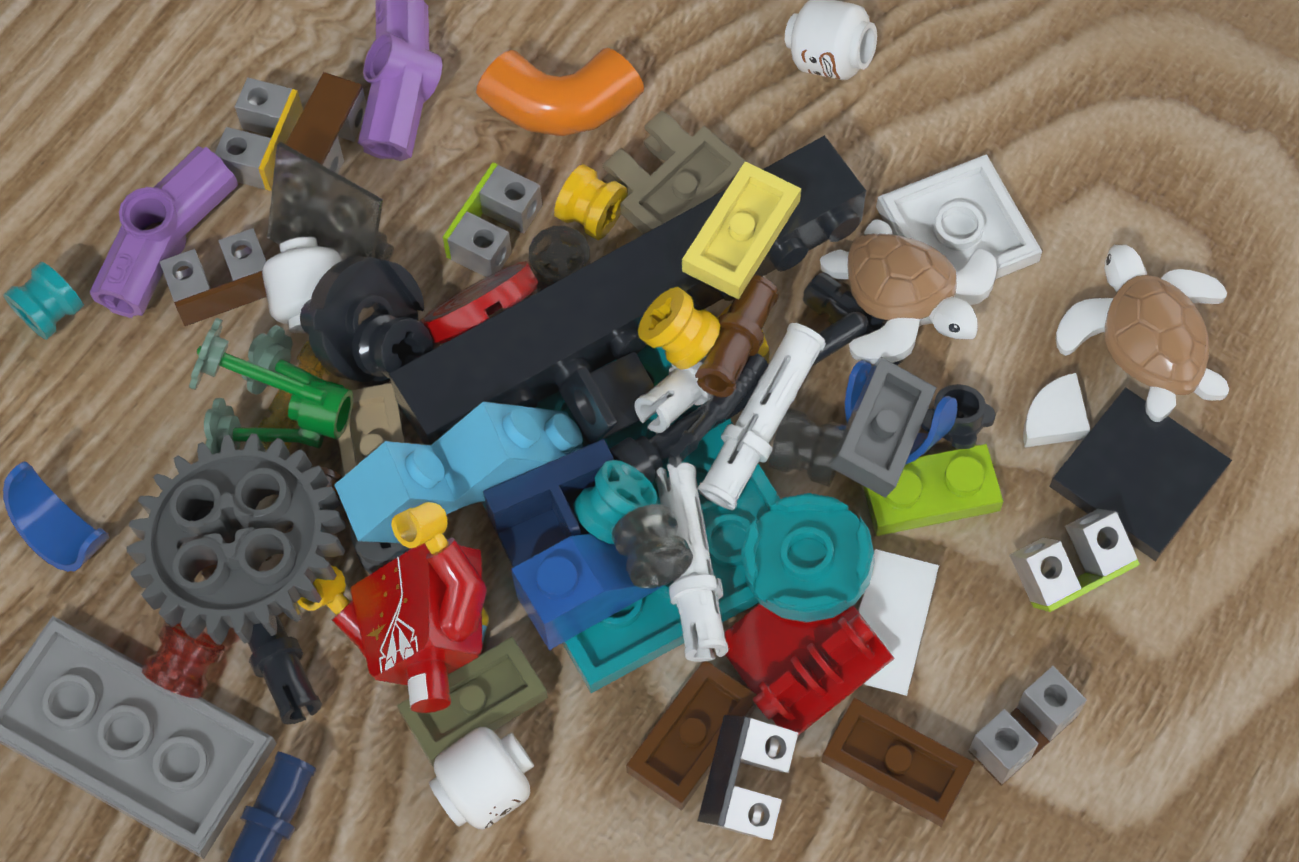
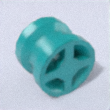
[3,261,84,340]
[573,460,658,545]

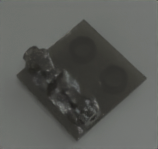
[267,142,394,261]

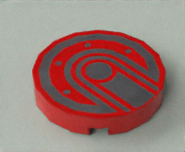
[420,261,538,344]

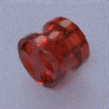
[141,621,225,699]

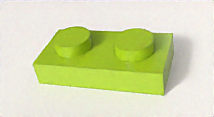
[863,444,1004,536]

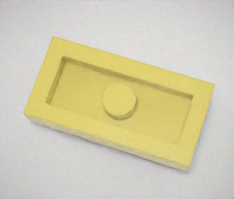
[682,161,801,300]

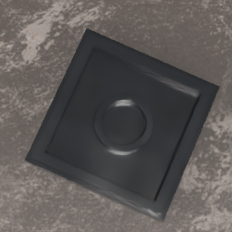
[1049,387,1232,562]

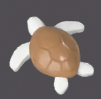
[820,219,997,364]
[1055,245,1229,422]

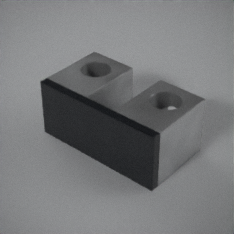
[697,715,798,840]

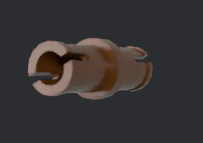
[695,275,779,397]

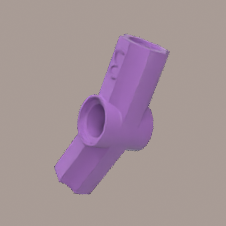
[358,0,443,161]
[90,146,238,318]

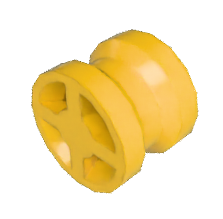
[554,164,628,241]
[638,287,721,370]

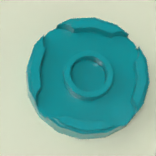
[741,493,875,622]

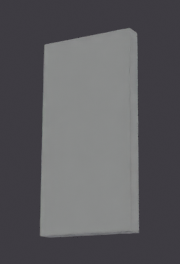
[0,616,277,859]

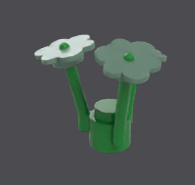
[189,318,353,454]

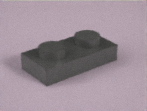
[829,357,937,498]

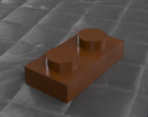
[626,661,757,811]
[821,698,975,827]

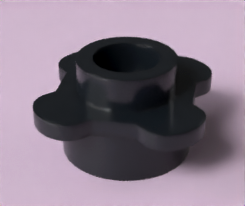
[921,384,996,449]

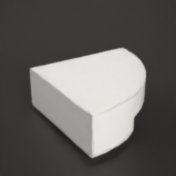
[1023,373,1090,448]

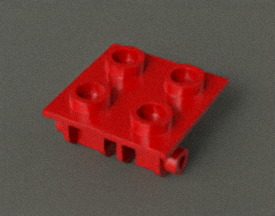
[724,604,895,736]

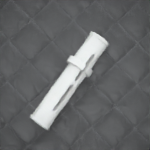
[697,323,826,510]
[655,463,728,662]

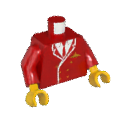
[297,502,486,713]

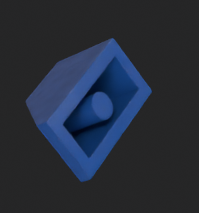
[511,534,664,650]

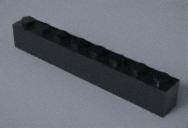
[389,135,866,445]

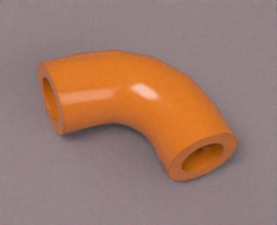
[476,48,644,136]

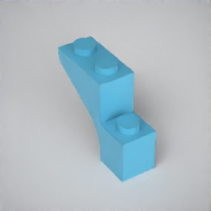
[334,402,584,543]

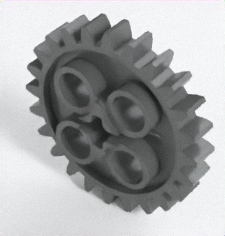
[127,434,346,644]

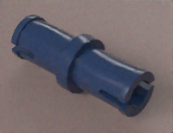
[227,751,316,862]

